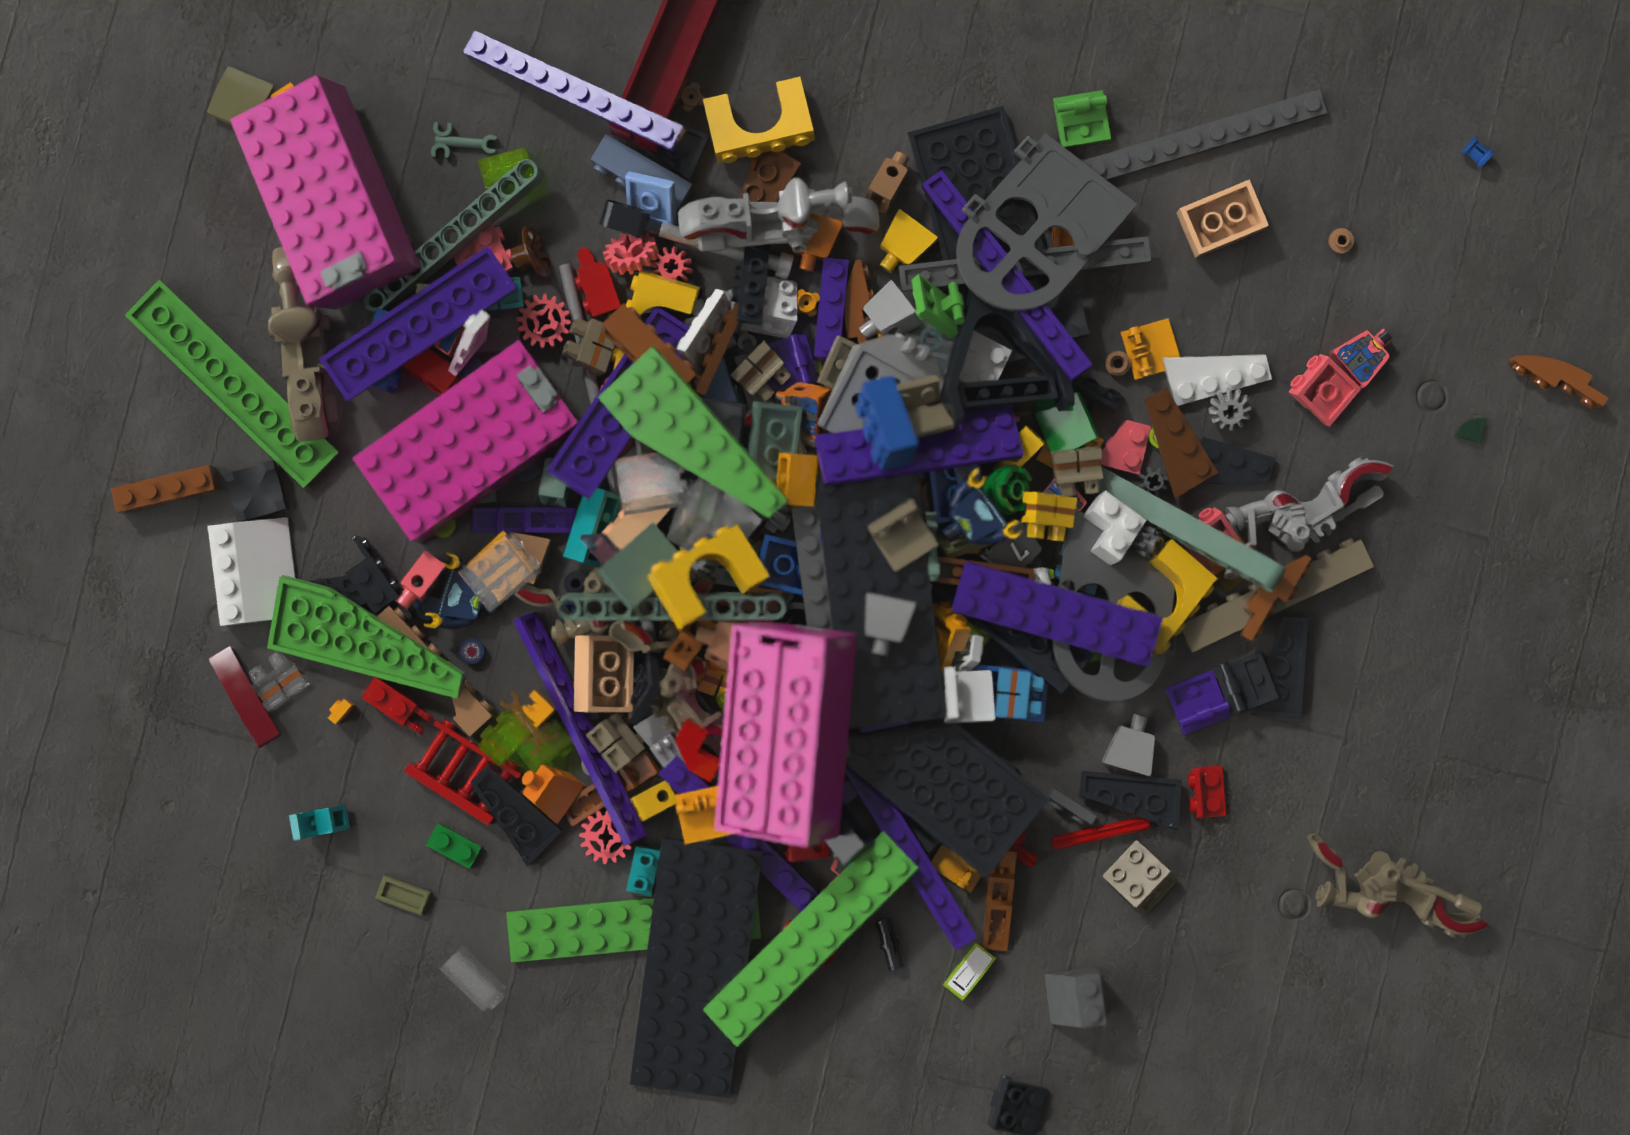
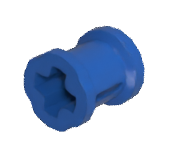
[1461,135,1495,169]

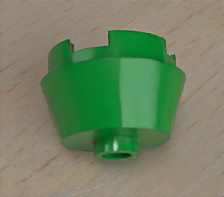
[983,464,1032,515]

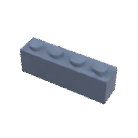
[590,134,693,214]

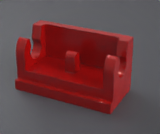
[404,349,461,395]

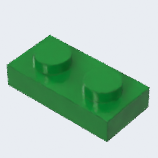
[426,823,483,869]

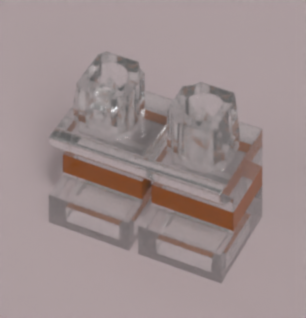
[248,651,311,711]

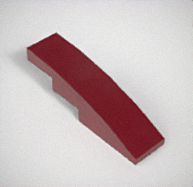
[209,646,281,748]

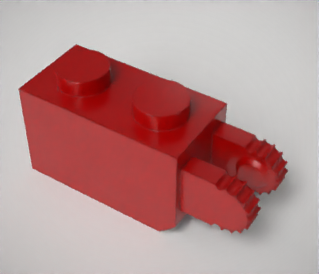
[574,247,621,320]
[361,677,434,735]

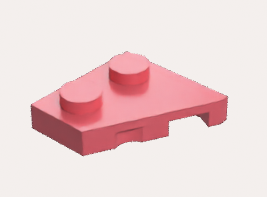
[1101,420,1151,475]

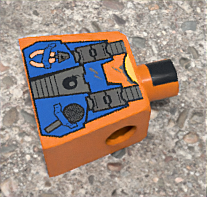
[773,382,832,439]

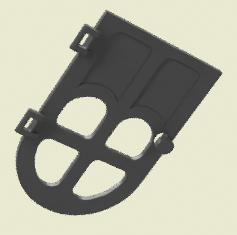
[956,133,1137,311]
[1052,511,1180,702]

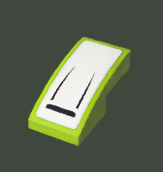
[943,943,996,1001]

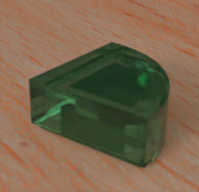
[1454,418,1486,443]

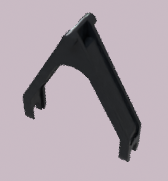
[940,289,1075,428]

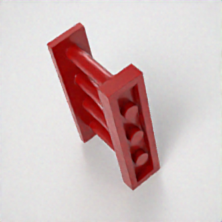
[403,719,523,826]

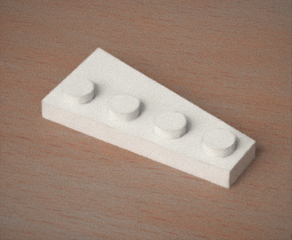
[1162,354,1272,406]

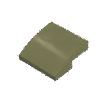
[207,66,274,125]

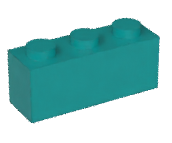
[563,488,623,568]

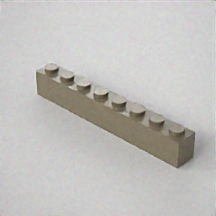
[1180,538,1374,652]

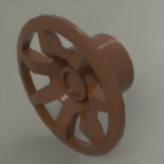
[511,226,551,277]

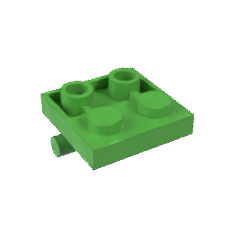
[1053,90,1111,148]
[912,274,965,339]

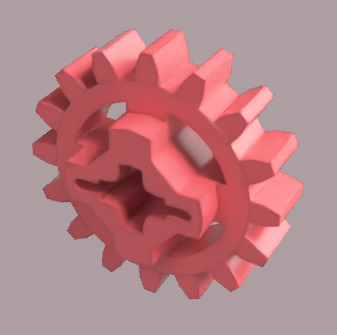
[603,233,659,275]
[516,294,571,349]
[579,810,632,864]

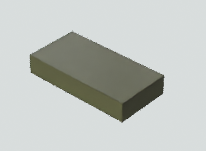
[375,875,432,916]

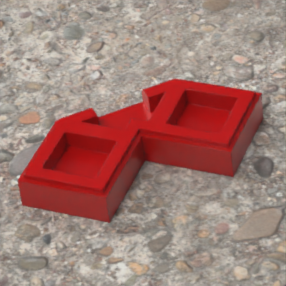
[675,719,721,782]

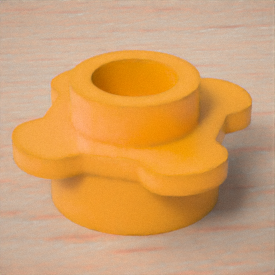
[797,289,820,317]

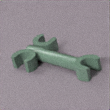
[431,122,498,159]
[925,512,939,581]

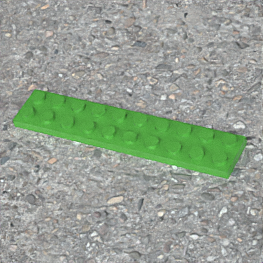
[125,279,340,489]
[703,831,920,1047]
[506,897,761,962]

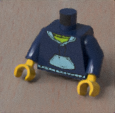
[942,469,1023,545]
[424,552,500,630]

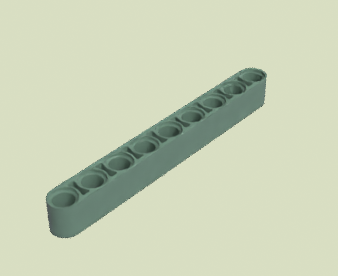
[364,159,544,312]
[1079,467,1286,592]
[558,592,786,620]

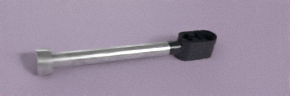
[599,199,794,280]

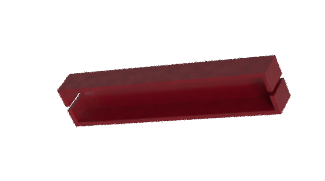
[609,0,722,152]

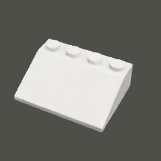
[208,517,296,626]

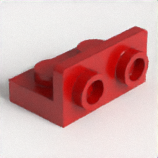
[1187,765,1226,818]

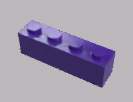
[814,257,849,362]

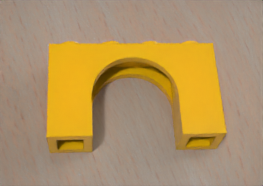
[703,77,815,163]
[611,271,700,369]
[647,524,769,630]
[1117,539,1217,656]

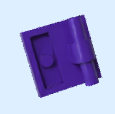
[767,333,818,395]
[1165,670,1231,735]

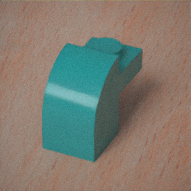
[289,804,350,840]

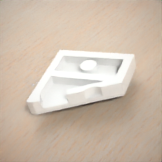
[950,635,983,672]

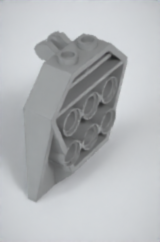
[817,333,943,433]

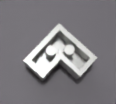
[1083,491,1146,566]

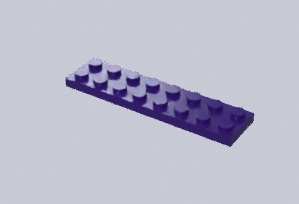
[319,246,517,402]
[546,306,690,500]
[814,408,1024,486]
[951,561,1163,667]

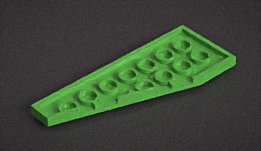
[598,346,789,518]
[267,575,465,699]

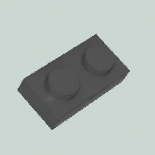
[1047,788,1097,825]

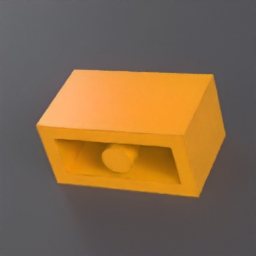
[776,453,819,507]

